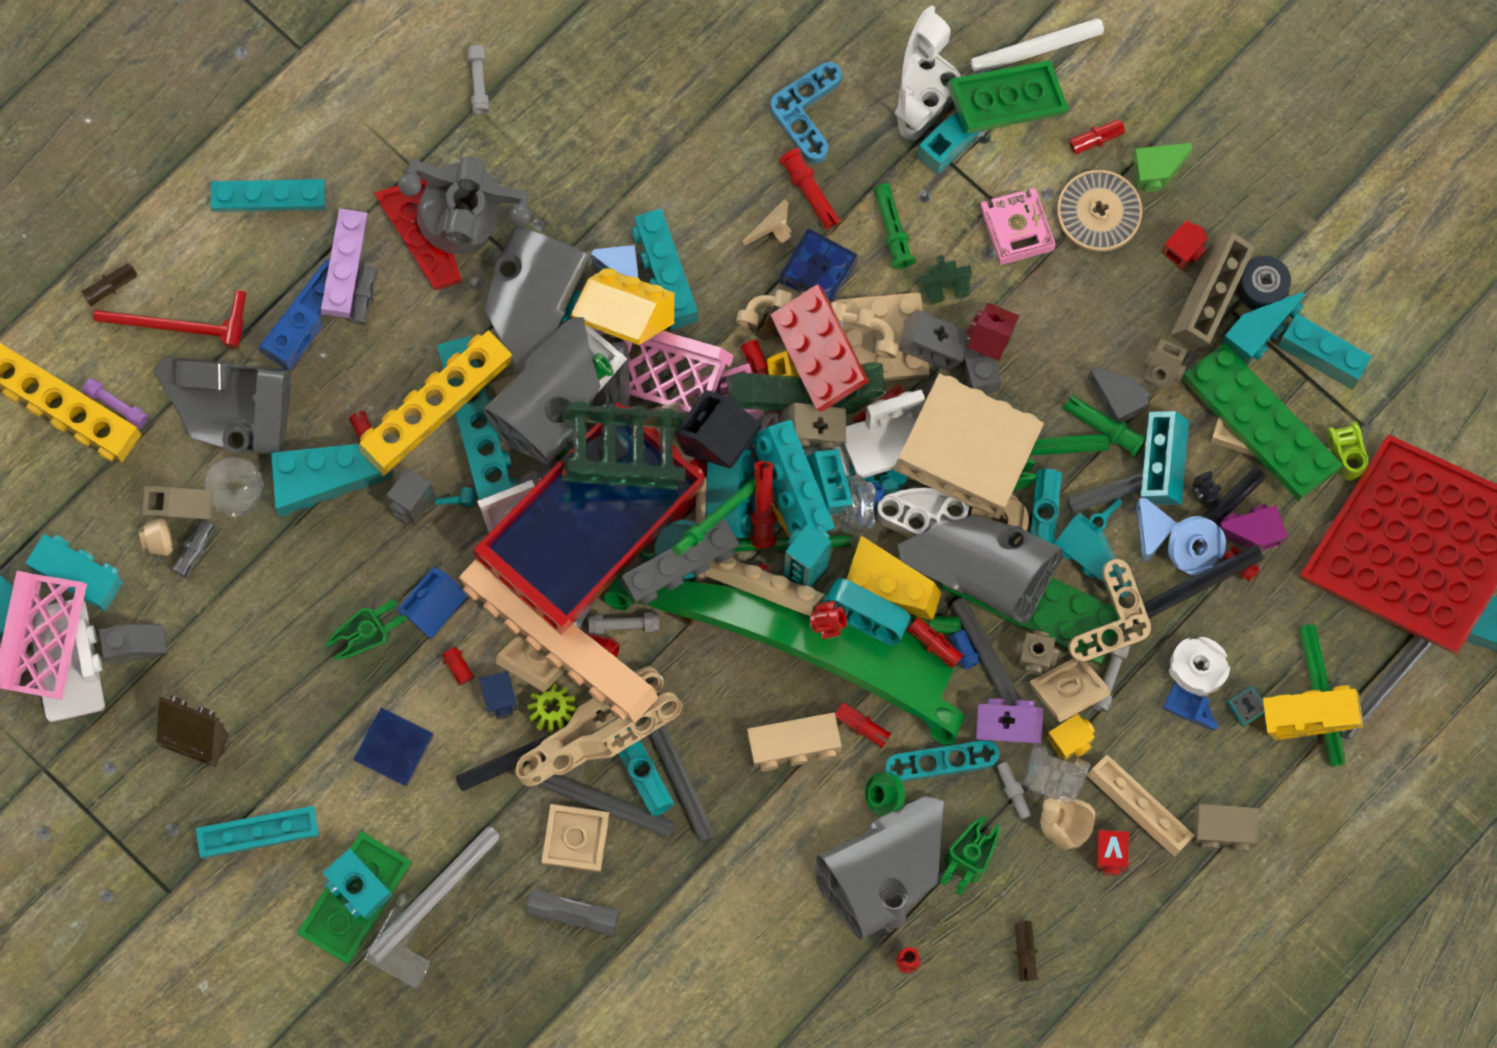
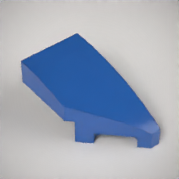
[1162,682,1218,731]

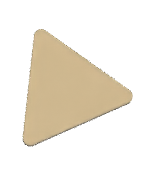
[742,199,792,245]

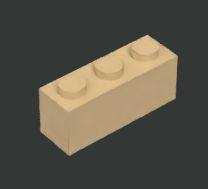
[747,712,842,771]

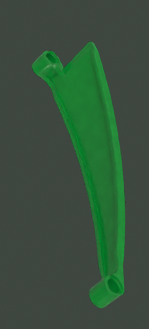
[604,571,965,745]

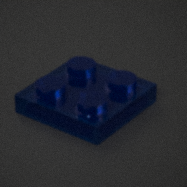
[353,708,434,788]

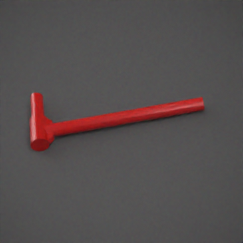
[93,290,247,349]

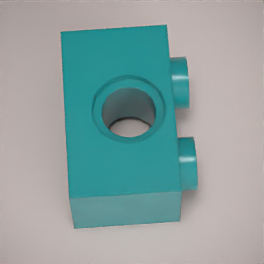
[323,848,393,921]

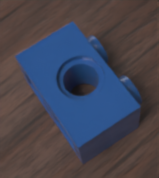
[262,301,323,370]

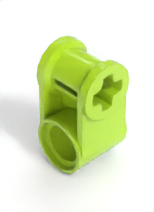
[1327,422,1368,481]

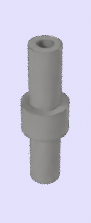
[996,762,1032,820]

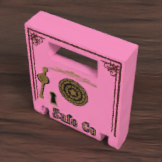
[980,188,1055,265]

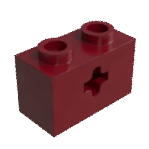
[966,303,1020,361]

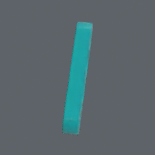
[885,740,999,782]

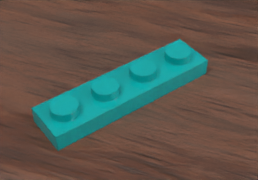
[210,179,326,212]
[196,806,320,859]

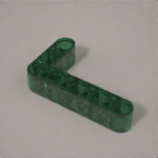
[727,362,886,415]

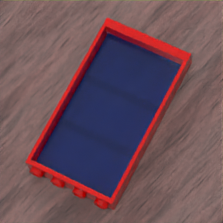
[474,402,705,635]

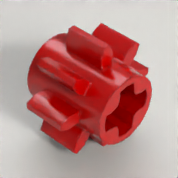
[810,601,847,639]

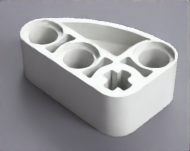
[876,488,969,539]

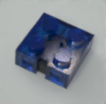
[780,228,858,304]

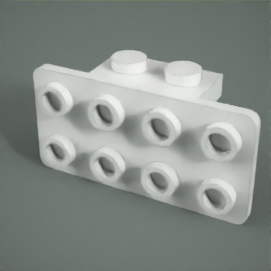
[844,390,925,478]
[32,599,105,722]

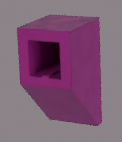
[1219,504,1288,551]

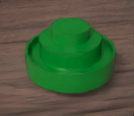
[865,772,905,816]

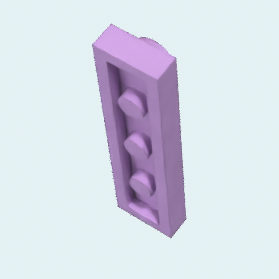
[321,208,368,318]

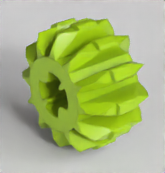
[527,683,577,734]

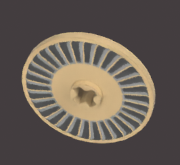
[1057,170,1142,252]

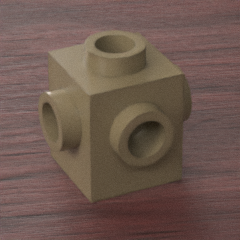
[1143,338,1187,390]
[1015,630,1059,675]

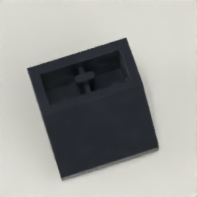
[674,390,762,469]

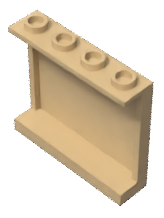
[893,373,1044,519]

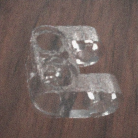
[1023,743,1091,803]

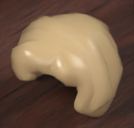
[1040,795,1095,850]

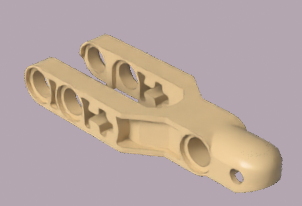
[515,666,682,787]

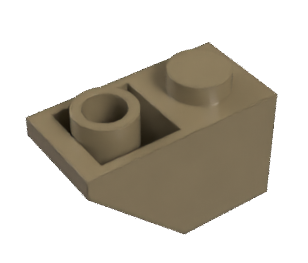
[142,486,213,519]

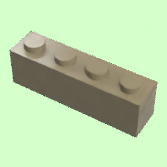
[1171,232,1255,349]

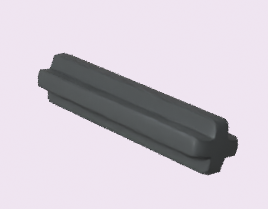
[1067,472,1143,513]

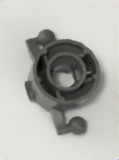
[398,156,531,254]

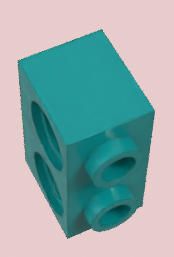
[807,449,853,515]

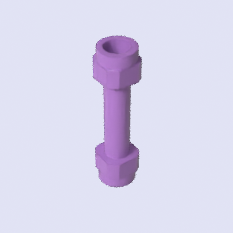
[82,378,148,429]

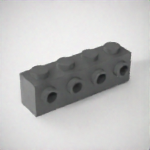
[619,519,739,605]

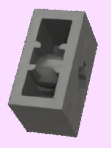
[899,311,967,370]
[386,467,435,526]

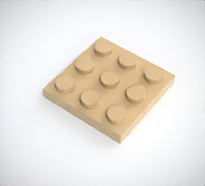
[835,293,930,383]

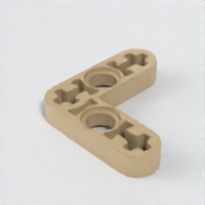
[1068,559,1151,661]

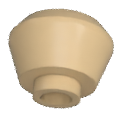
[139,517,173,556]

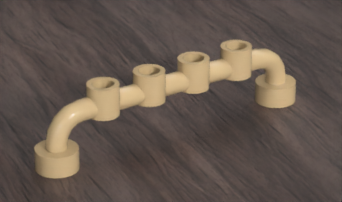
[736,290,899,359]

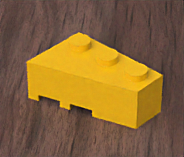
[1263,685,1364,741]

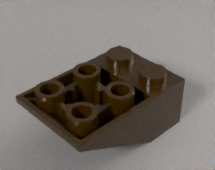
[156,696,229,767]

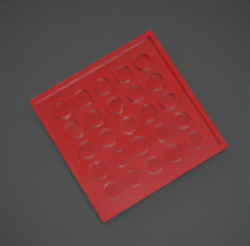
[1300,434,1497,655]

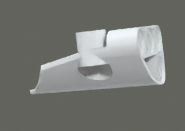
[894,5,961,140]

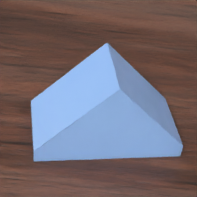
[591,245,638,278]
[1136,498,1176,561]

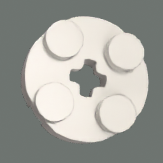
[1169,637,1230,697]

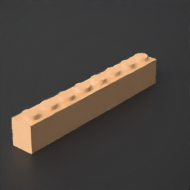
[459,560,658,724]

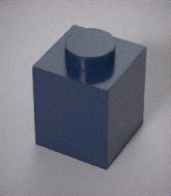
[479,671,519,719]

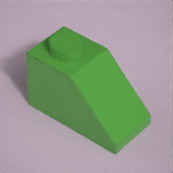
[1132,143,1193,192]

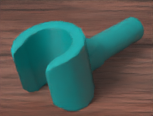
[435,487,477,507]
[1090,498,1122,531]

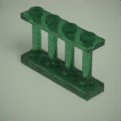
[562,402,685,489]

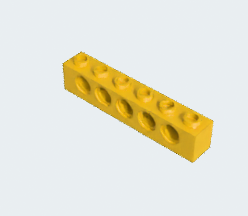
[359,330,512,476]
[0,343,141,463]

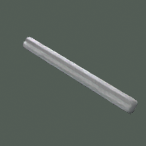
[367,826,500,963]

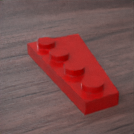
[374,178,462,291]

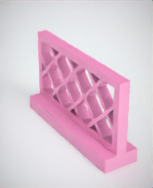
[624,331,734,413]
[0,571,87,700]

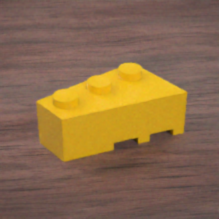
[846,536,941,620]

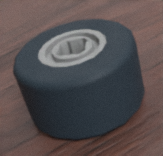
[1237,256,1291,310]

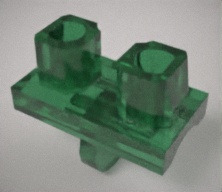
[918,255,972,305]

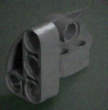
[484,226,590,374]
[483,317,601,465]
[153,357,291,455]
[898,515,1063,624]
[816,796,944,940]

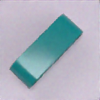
[823,579,911,645]

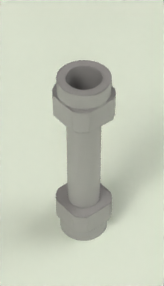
[468,45,489,114]
[588,612,660,635]
[1091,641,1130,712]

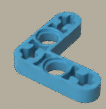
[771,62,842,164]

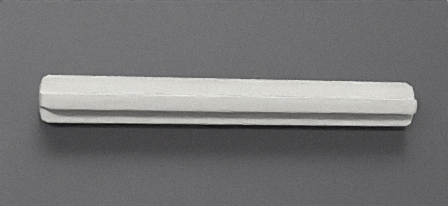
[971,18,1104,74]

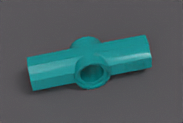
[1030,468,1062,545]
[614,728,674,817]

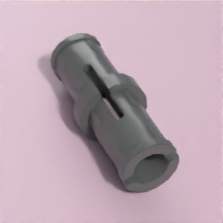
[348,265,378,325]
[171,519,216,579]

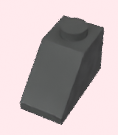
[961,340,1001,394]
[1088,367,1150,423]
[99,624,168,665]

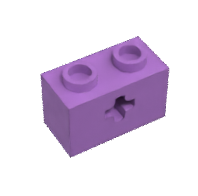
[976,698,1043,743]

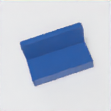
[396,566,467,638]

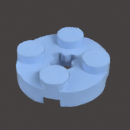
[1168,516,1226,575]

